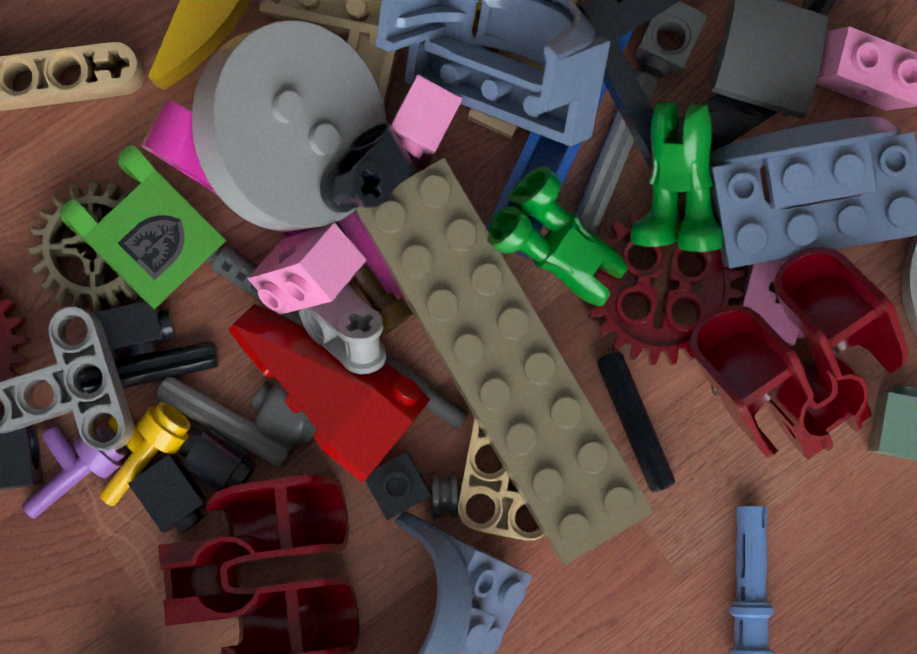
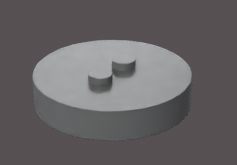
[192,21,387,231]

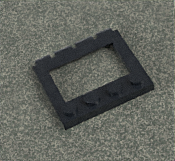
[576,0,818,172]

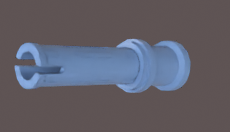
[729,506,774,654]

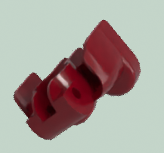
[690,247,909,460]
[158,474,360,654]

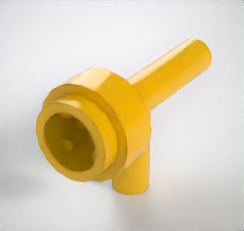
[99,402,191,506]

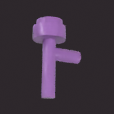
[22,425,127,519]

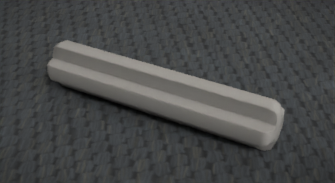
[156,377,292,466]

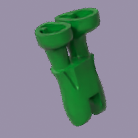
[630,101,723,252]
[487,166,628,307]

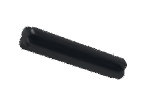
[80,341,219,394]
[597,351,675,492]

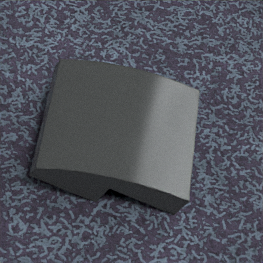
[711,0,829,119]

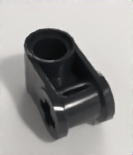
[320,123,416,213]

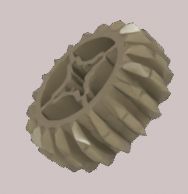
[28,181,140,313]

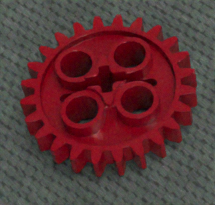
[587,206,744,366]

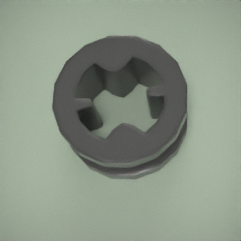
[432,472,459,517]

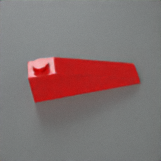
[228,304,431,483]

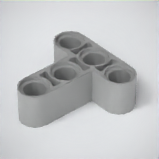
[0,307,134,451]

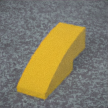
[148,0,252,90]

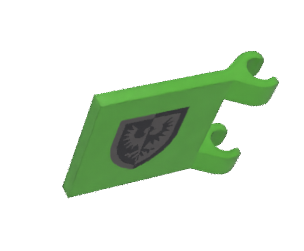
[60,145,226,310]

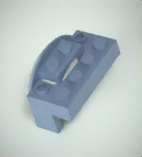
[376,0,611,147]
[709,117,917,268]
[395,511,533,654]

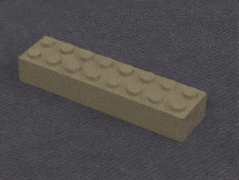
[356,158,654,565]

